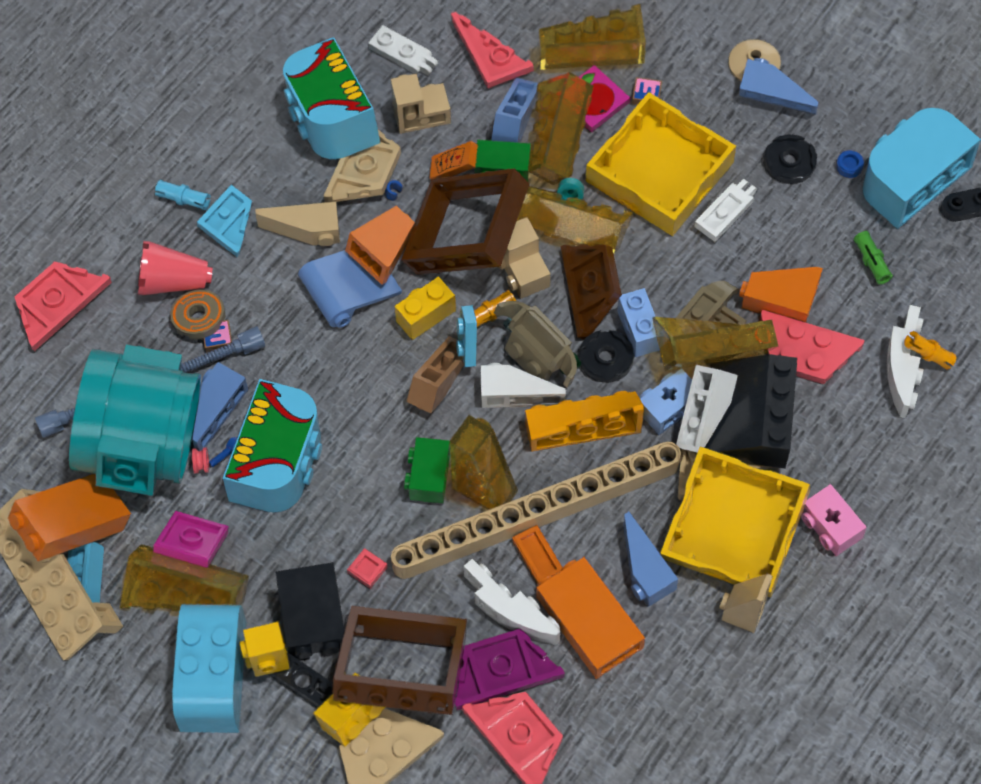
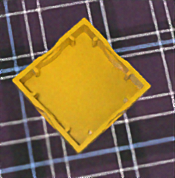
[586,92,736,237]
[660,446,810,598]

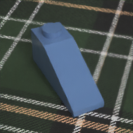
[740,58,818,114]
[491,78,541,143]
[192,362,248,451]
[623,512,678,607]

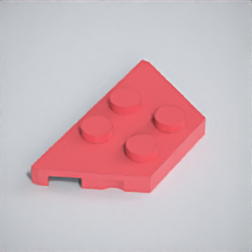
[15,262,112,351]
[760,310,865,384]
[462,692,563,784]

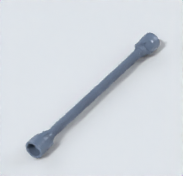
[35,326,265,438]

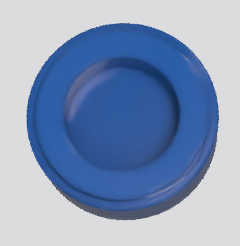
[836,150,864,178]

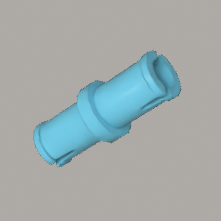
[155,180,211,210]

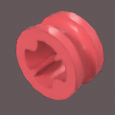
[192,447,209,474]

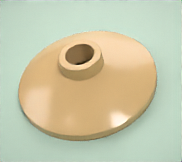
[729,40,781,81]

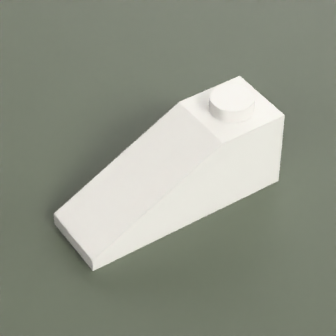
[481,363,566,408]
[676,365,738,453]

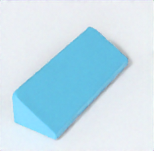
[67,542,104,603]

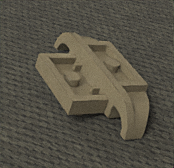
[664,281,747,369]
[494,301,577,388]

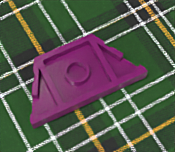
[455,629,565,710]

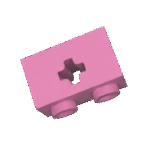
[801,484,867,556]

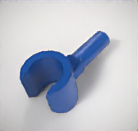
[385,180,402,200]
[209,437,238,467]

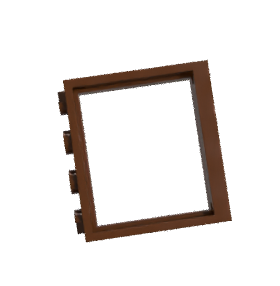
[401,169,530,275]
[333,605,467,715]

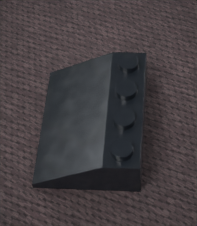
[705,354,797,469]

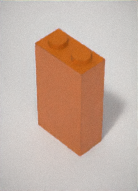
[8,474,131,561]
[536,557,645,679]

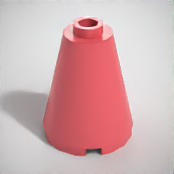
[138,241,213,295]

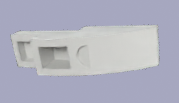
[887,305,924,418]
[464,559,560,645]

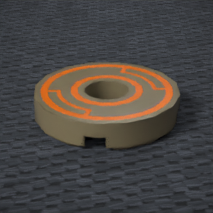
[170,289,226,340]

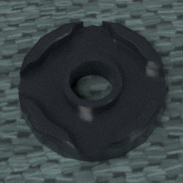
[763,134,817,184]
[579,330,634,383]

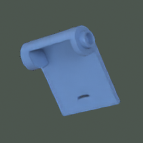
[298,250,402,328]

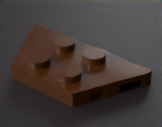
[560,244,622,340]

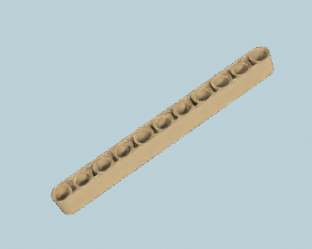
[391,442,681,579]

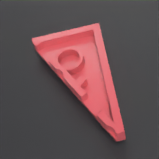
[451,12,534,88]

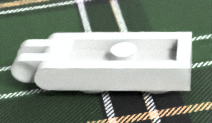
[368,25,438,75]
[694,179,757,242]

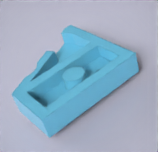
[197,185,252,257]
[456,305,477,367]

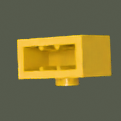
[394,276,456,340]
[240,622,290,677]
[313,672,385,747]

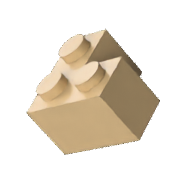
[391,74,451,134]
[499,217,550,299]

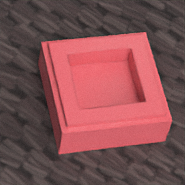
[347,548,388,589]

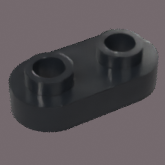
[941,188,981,222]

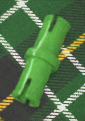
[853,231,893,285]

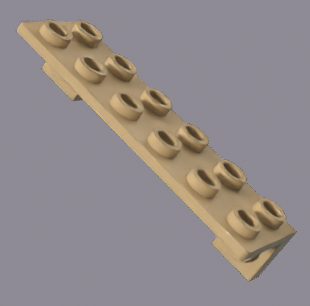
[0,489,123,660]

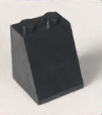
[275,562,345,659]

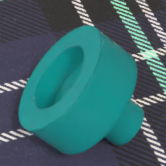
[557,178,584,206]

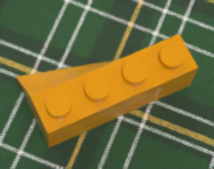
[525,391,644,452]

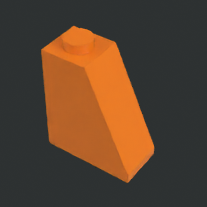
[345,206,415,285]
[739,267,823,322]

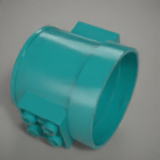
[69,345,201,496]

